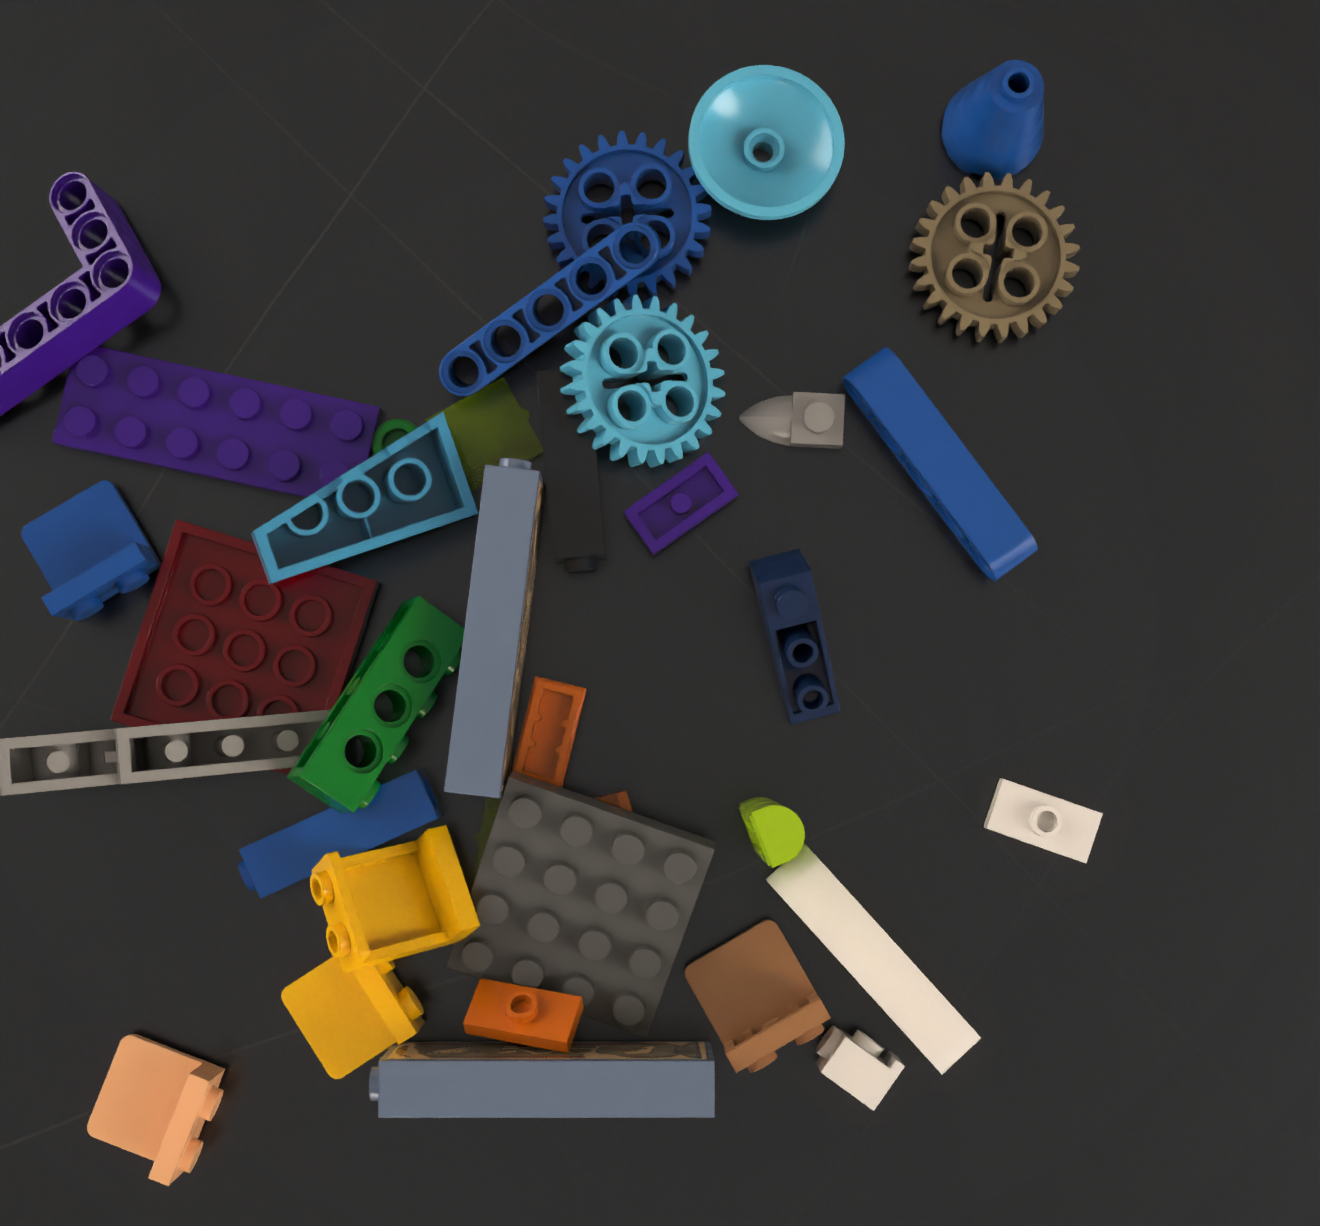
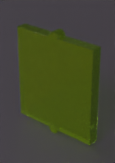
[425,377,543,492]

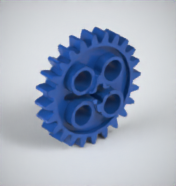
[543,131,711,301]

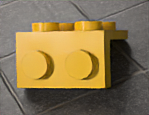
[281,957,425,1079]

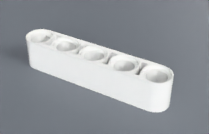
[765,844,981,1074]

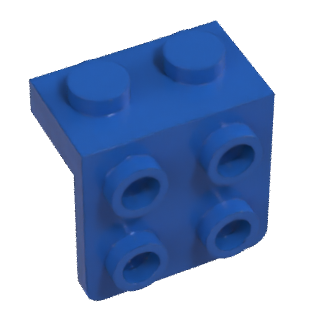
[21,480,161,621]

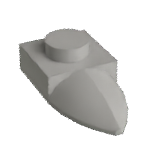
[739,392,845,449]

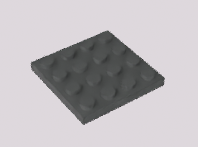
[446,771,716,1038]

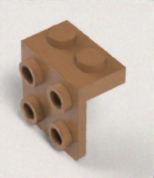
[684,919,831,1073]

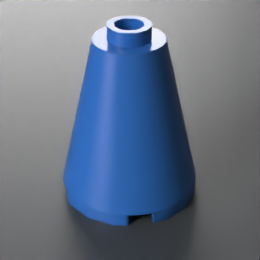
[941,60,1044,180]

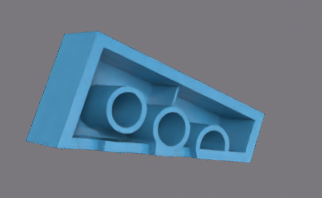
[251,412,478,584]

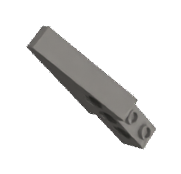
[0,710,330,796]

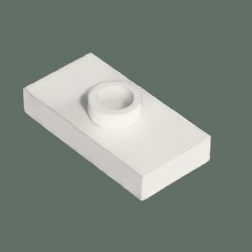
[983,778,1103,863]

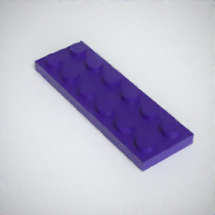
[52,347,383,498]

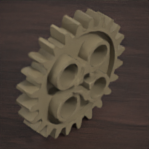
[908,172,1080,343]

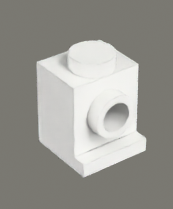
[816,1026,905,1111]

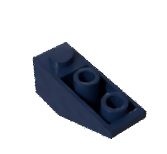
[749,549,841,725]

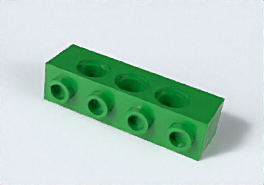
[286,596,464,813]

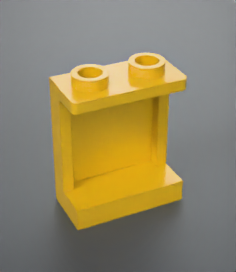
[310,825,480,973]

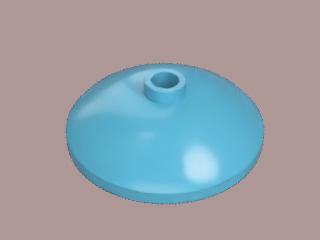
[688,65,845,220]

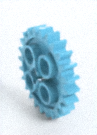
[560,295,725,468]

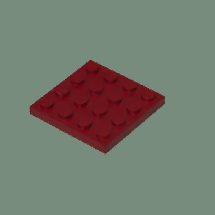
[110,519,380,775]

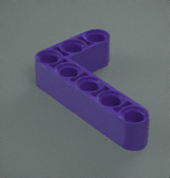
[0,171,161,416]

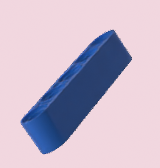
[439,223,661,396]
[842,347,1038,582]

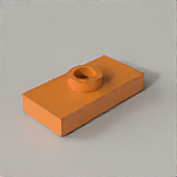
[511,676,587,788]
[463,978,584,1053]

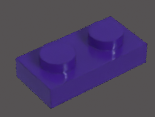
[623,452,739,556]

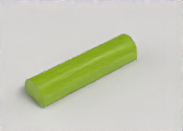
[738,797,805,868]

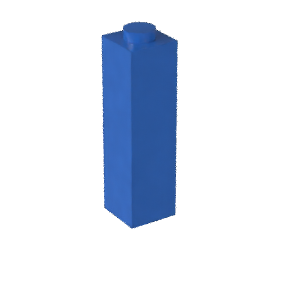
[238,768,444,899]

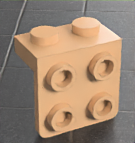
[87,1034,225,1186]

